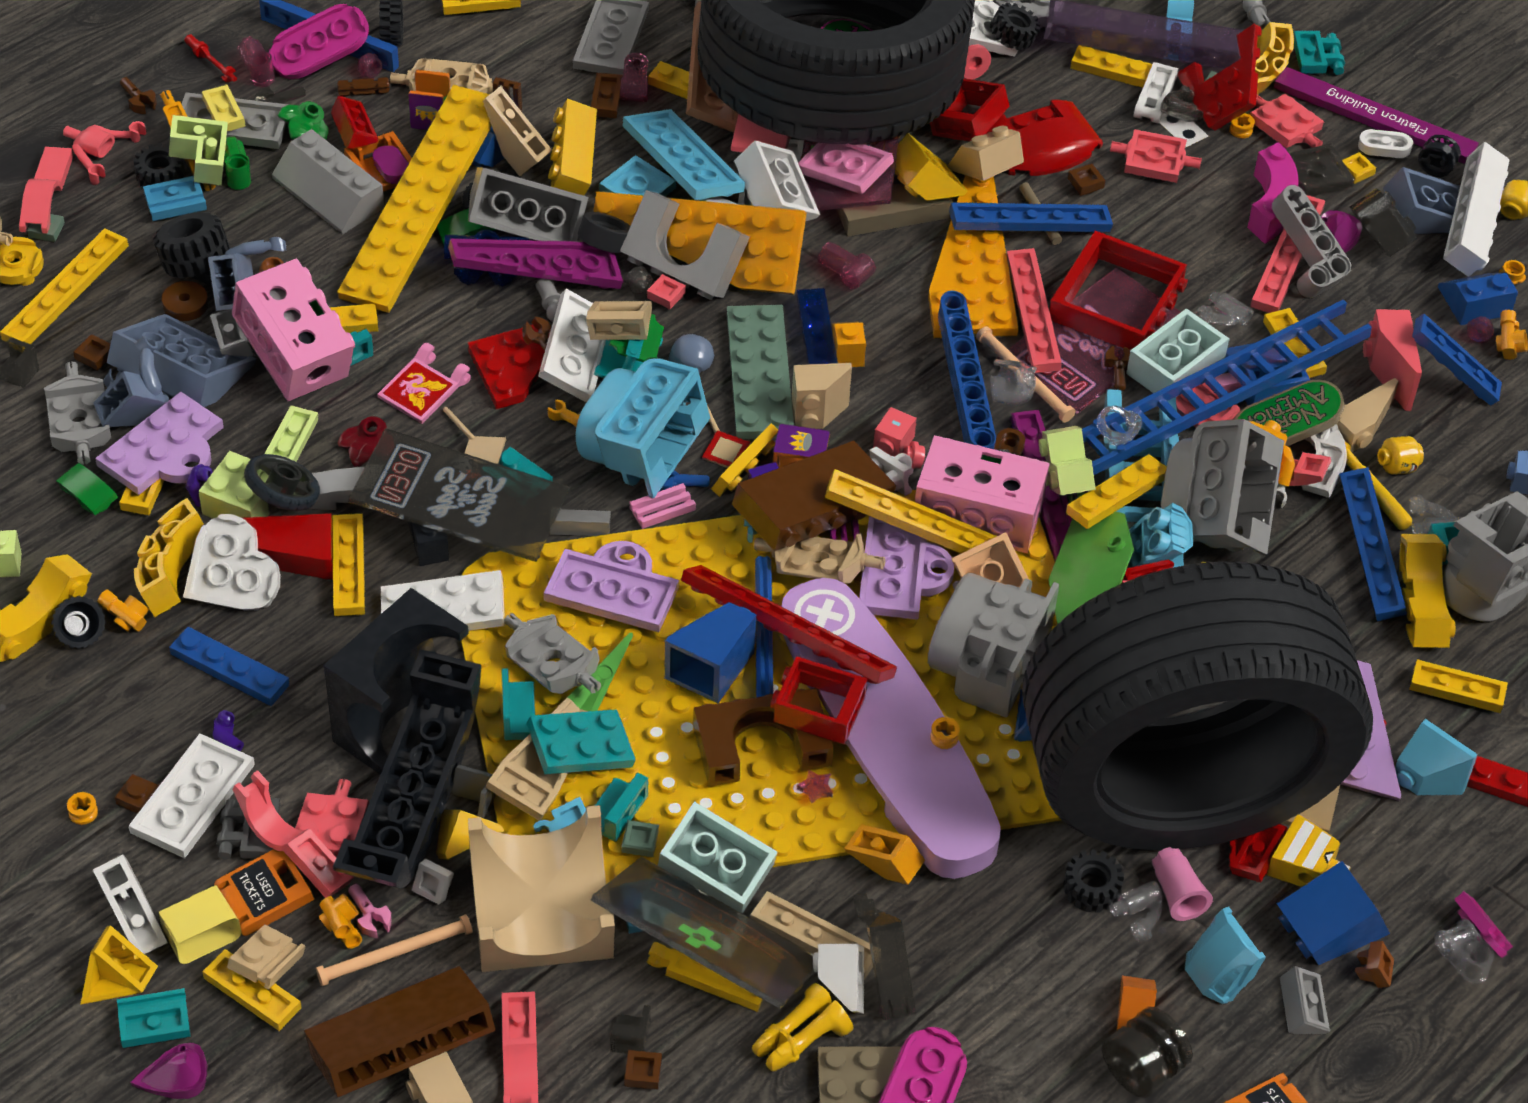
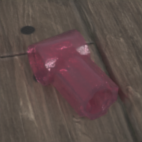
[237,36,275,87]
[818,241,876,289]

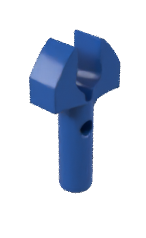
[660,470,710,491]

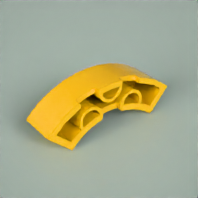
[1255,22,1294,95]
[134,498,204,617]
[1399,534,1456,648]
[0,554,92,662]

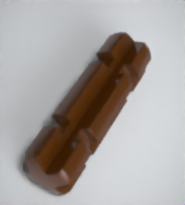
[337,77,390,96]

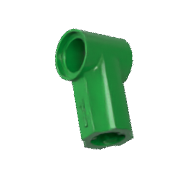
[224,137,251,190]

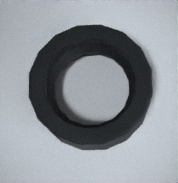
[578,212,630,253]

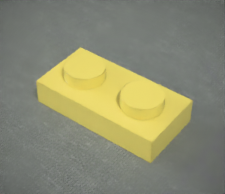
[202,85,245,131]

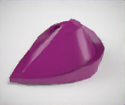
[1321,210,1362,253]
[130,1043,208,1099]

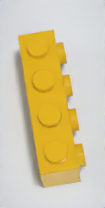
[548,98,597,196]

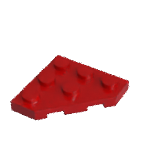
[468,325,550,409]

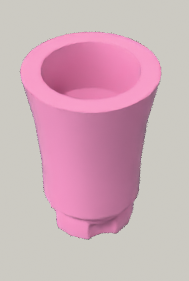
[1152,847,1213,921]

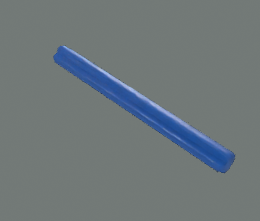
[755,556,773,697]

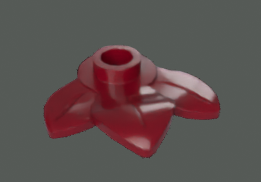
[338,416,395,467]

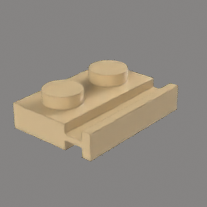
[227,925,305,989]

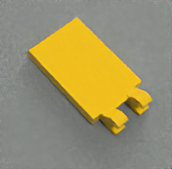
[647,916,782,1012]

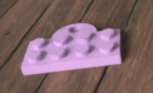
[95,392,224,495]
[859,516,954,620]
[544,541,679,633]

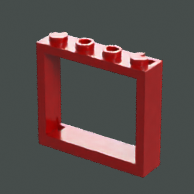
[1049,230,1188,351]

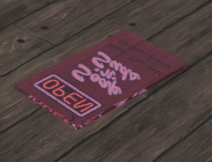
[995,268,1181,416]

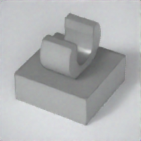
[412,859,454,904]

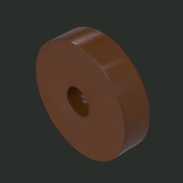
[162,281,208,321]

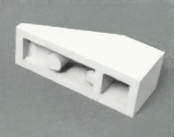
[93,854,168,954]

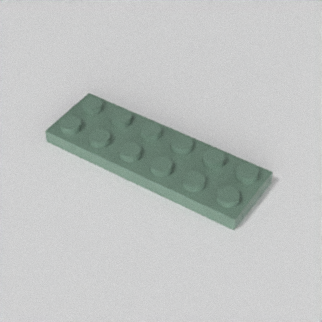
[727,305,794,439]

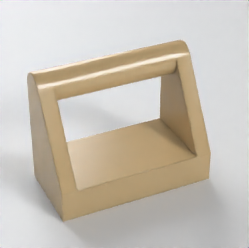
[586,301,652,340]

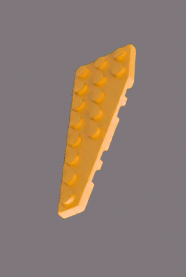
[928,175,1018,338]
[593,191,807,295]

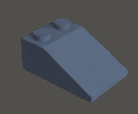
[1383,167,1460,234]

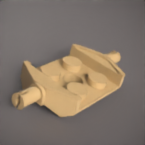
[390,58,503,94]
[754,534,885,583]

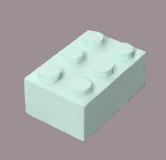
[1126,309,1229,397]
[658,801,778,917]

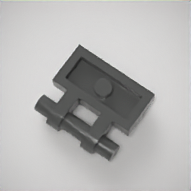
[216,798,281,859]

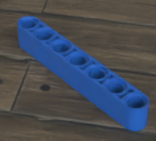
[938,290,996,449]

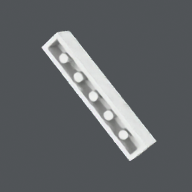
[1443,142,1510,277]

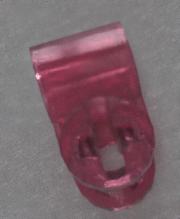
[620,53,648,102]

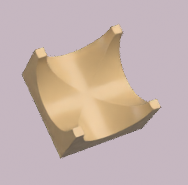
[468,805,615,972]

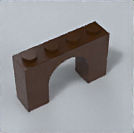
[693,688,834,786]

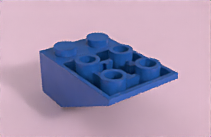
[1225,343,1310,406]

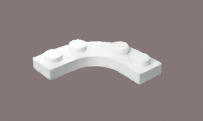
[1302,424,1347,498]

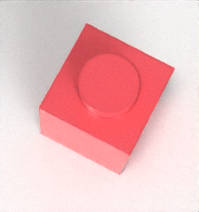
[873,407,917,457]

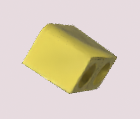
[159,885,241,964]

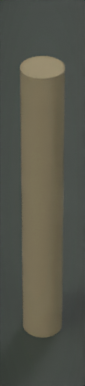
[1019,183,1062,245]

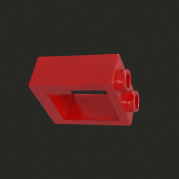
[930,78,1010,142]
[770,656,868,744]

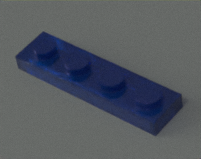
[797,288,838,365]

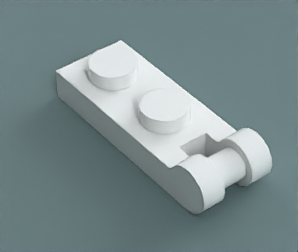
[1133,62,1179,123]

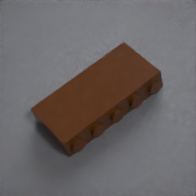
[732,440,897,551]
[304,966,496,1097]

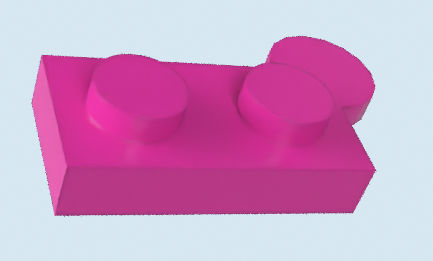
[1454,891,1513,958]

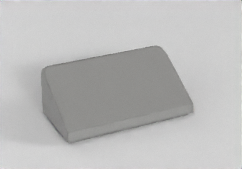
[210,309,253,356]
[549,509,611,536]
[1280,966,1330,1034]

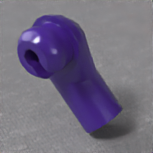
[186,464,213,507]
[212,710,244,752]

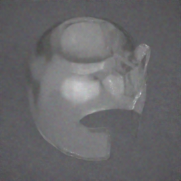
[990,359,1037,407]

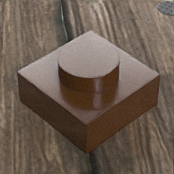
[1068,163,1106,196]
[73,334,111,371]
[115,774,160,814]
[624,1050,662,1090]

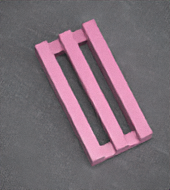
[630,483,696,529]

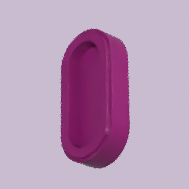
[372,146,409,184]

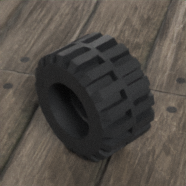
[153,212,231,278]

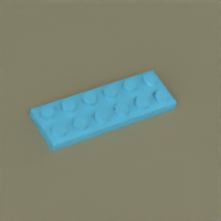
[623,109,745,201]

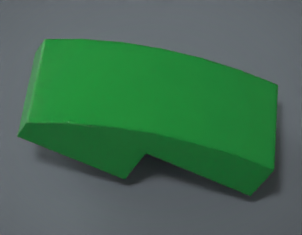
[56,463,118,516]

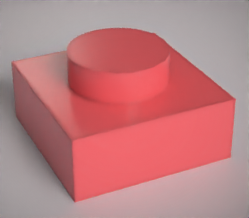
[647,274,686,309]

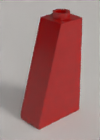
[243,513,333,579]

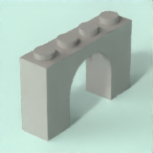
[620,190,750,300]

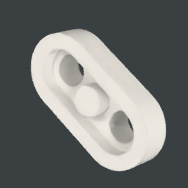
[1358,129,1413,158]

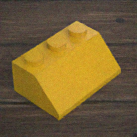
[890,133,968,201]

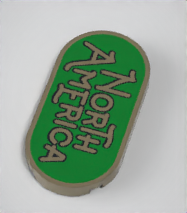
[1234,380,1345,446]

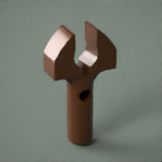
[120,77,157,114]
[522,317,552,352]
[1104,346,1130,392]

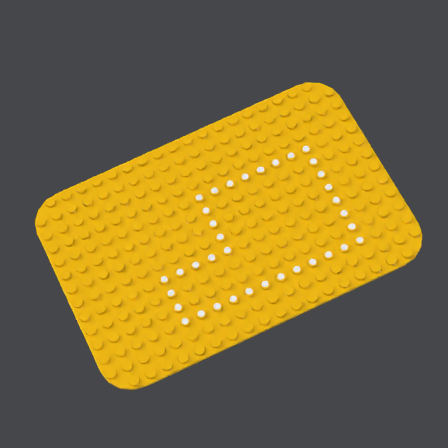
[461,490,1061,894]

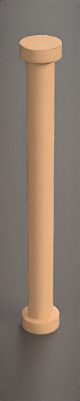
[976,326,1076,423]
[316,915,473,986]

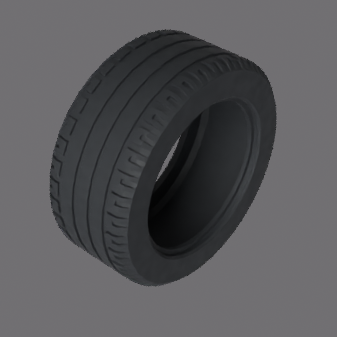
[698,0,975,144]
[1022,561,1373,850]

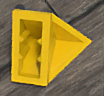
[436,809,504,859]
[80,925,158,1005]

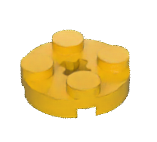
[0,237,44,286]

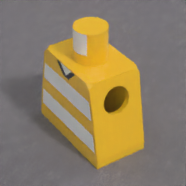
[1267,815,1351,887]

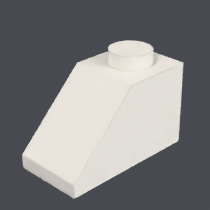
[813,944,864,1014]

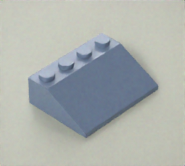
[107,314,256,407]

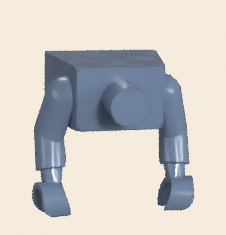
[208,237,287,311]
[93,336,169,427]

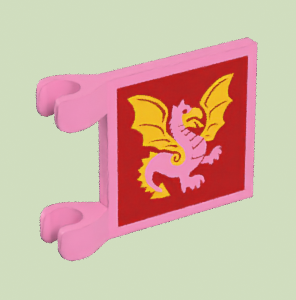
[377,343,471,424]

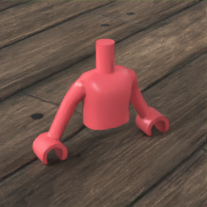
[63,121,146,185]

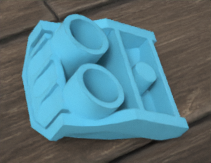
[1129,503,1193,568]
[1185,907,1266,1004]

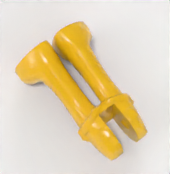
[752,983,853,1072]

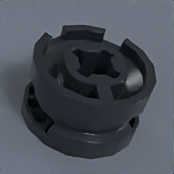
[1418,135,1461,177]

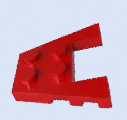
[1177,24,1262,131]

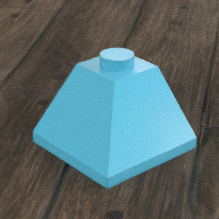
[1395,719,1478,795]

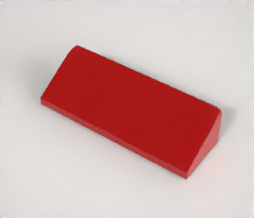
[331,96,378,149]

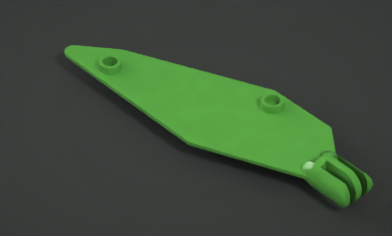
[1048,491,1134,625]

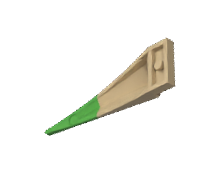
[485,632,633,821]

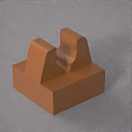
[1355,941,1394,988]

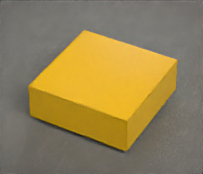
[1338,152,1376,184]

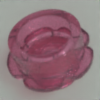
[358,53,382,78]
[1467,316,1494,343]

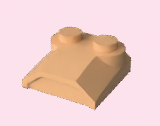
[951,532,1033,588]

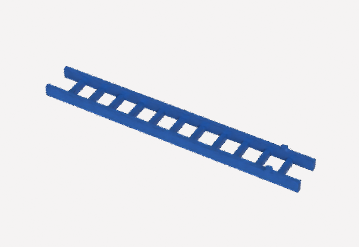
[1082,300,1372,475]

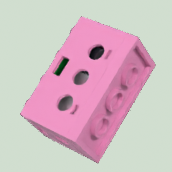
[232,258,355,401]
[915,435,1050,554]

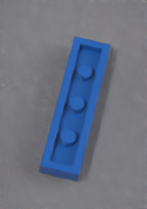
[1412,314,1502,406]
[169,627,290,706]

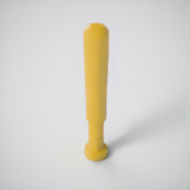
[1345,441,1412,530]

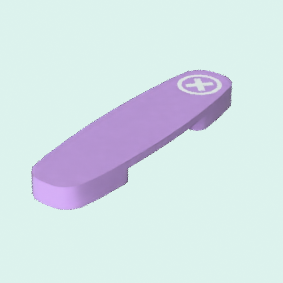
[782,578,1001,879]

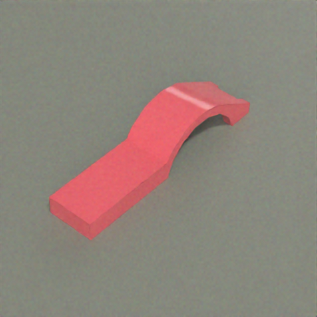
[19,147,73,234]
[232,770,353,898]
[502,991,538,1103]

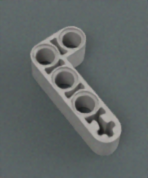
[1272,185,1351,298]

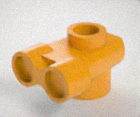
[1496,310,1528,360]
[97,589,150,632]
[319,893,362,949]

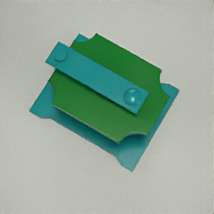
[594,314,664,378]

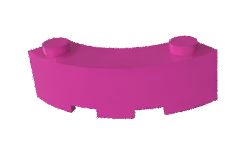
[1247,142,1298,244]

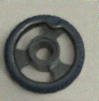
[244,454,320,511]

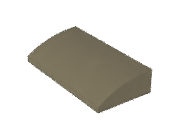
[832,183,953,236]

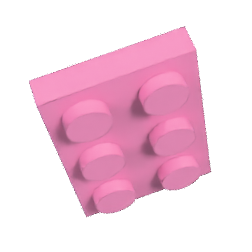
[798,143,894,194]

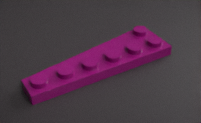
[448,239,623,289]

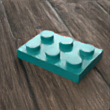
[527,709,636,774]

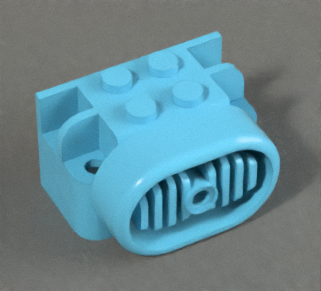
[576,358,710,498]

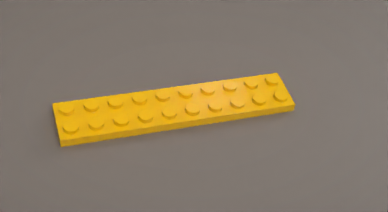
[337,85,492,313]

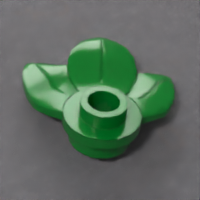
[278,101,329,140]

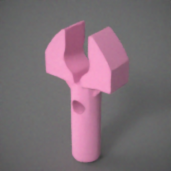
[348,884,392,938]

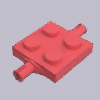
[1250,93,1324,151]
[1110,129,1202,183]
[295,779,369,858]

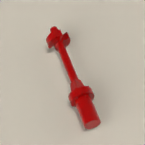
[184,34,237,82]

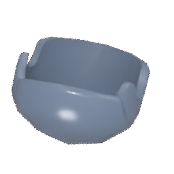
[668,334,715,374]

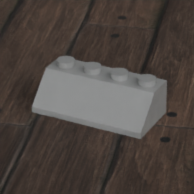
[272,129,384,235]
[468,167,588,242]

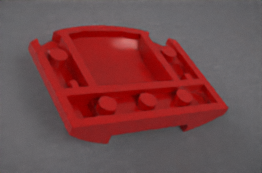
[986,100,1103,176]

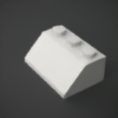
[734,141,820,222]

